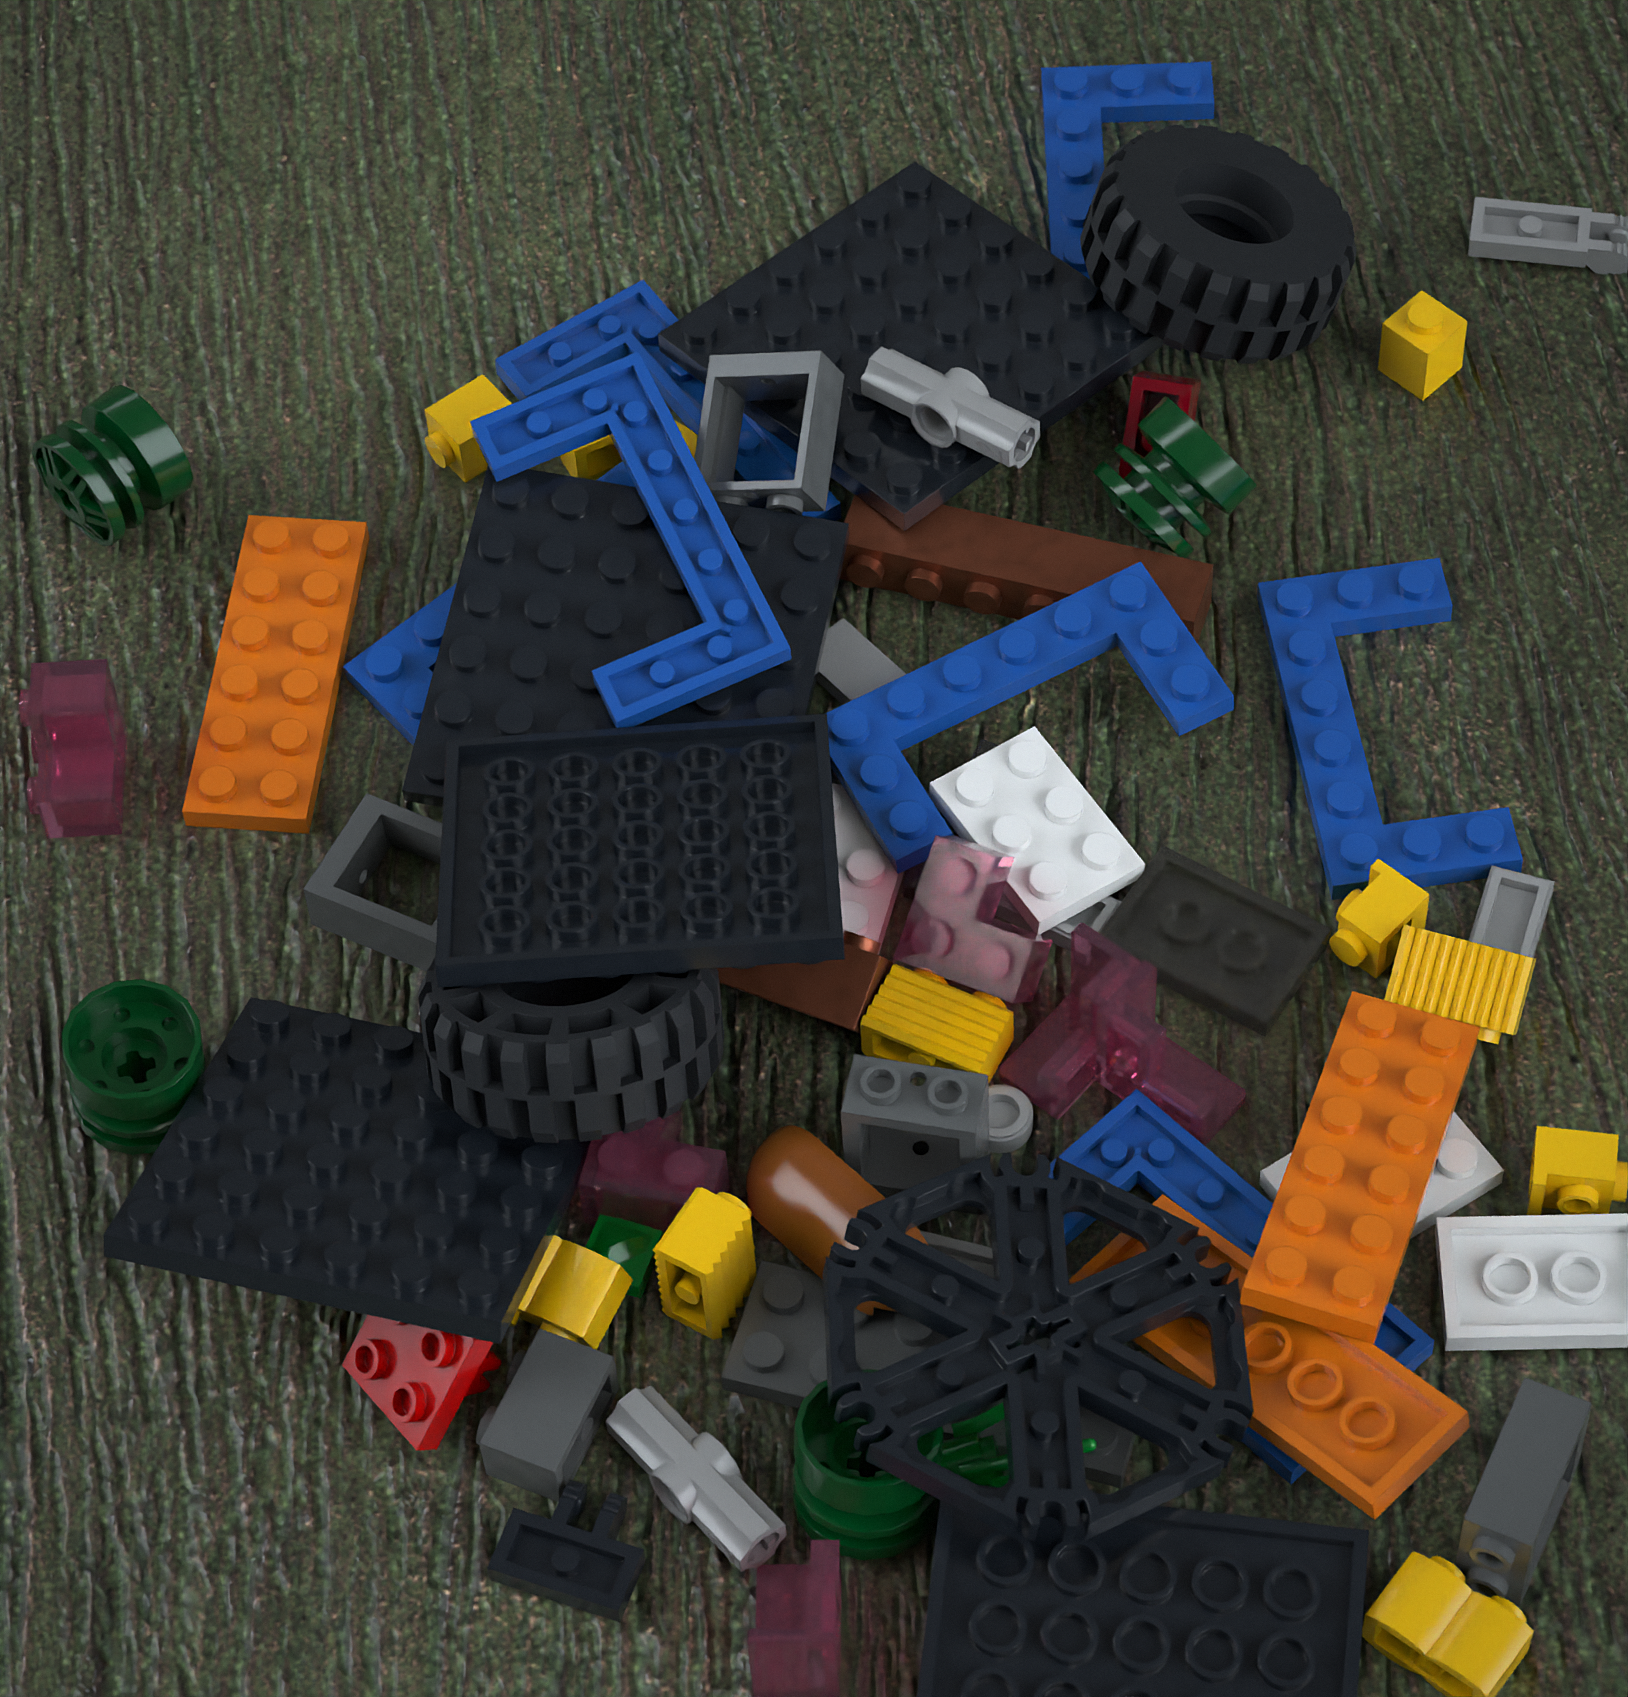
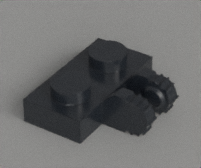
[487,1479,646,1622]

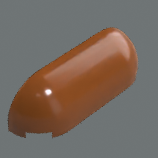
[746,1125,928,1316]

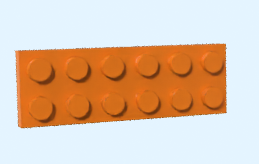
[182,515,370,834]
[1240,991,1480,1344]
[1069,1194,1470,1520]

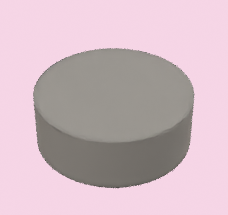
[988,1084,1033,1153]

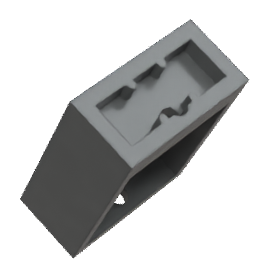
[694,351,845,515]
[303,793,442,971]
[841,1054,990,1215]
[1455,1377,1592,1608]

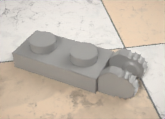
[1468,197,1628,275]

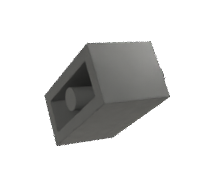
[476,1329,619,1502]

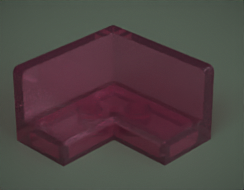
[999,922,1142,1120]
[1095,960,1246,1146]
[748,1540,842,1697]

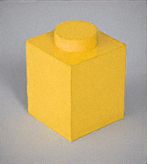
[1378,290,1467,401]
[425,374,512,483]

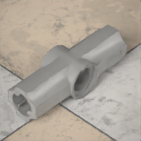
[861,347,1040,469]
[606,1385,787,1572]

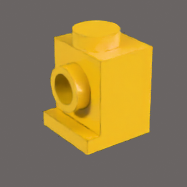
[1329,858,1430,978]
[1527,1126,1628,1215]

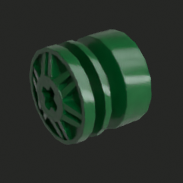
[32,385,193,546]
[1092,396,1257,558]
[62,979,206,1155]
[793,1369,944,1560]

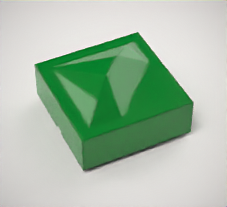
[585,1212,664,1298]

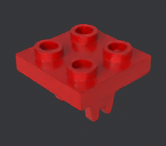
[342,1315,501,1451]

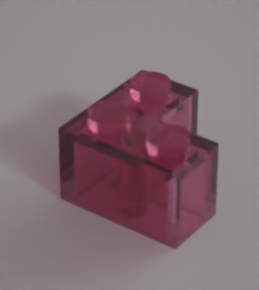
[19,659,128,838]
[893,835,1053,1003]
[578,1108,730,1234]

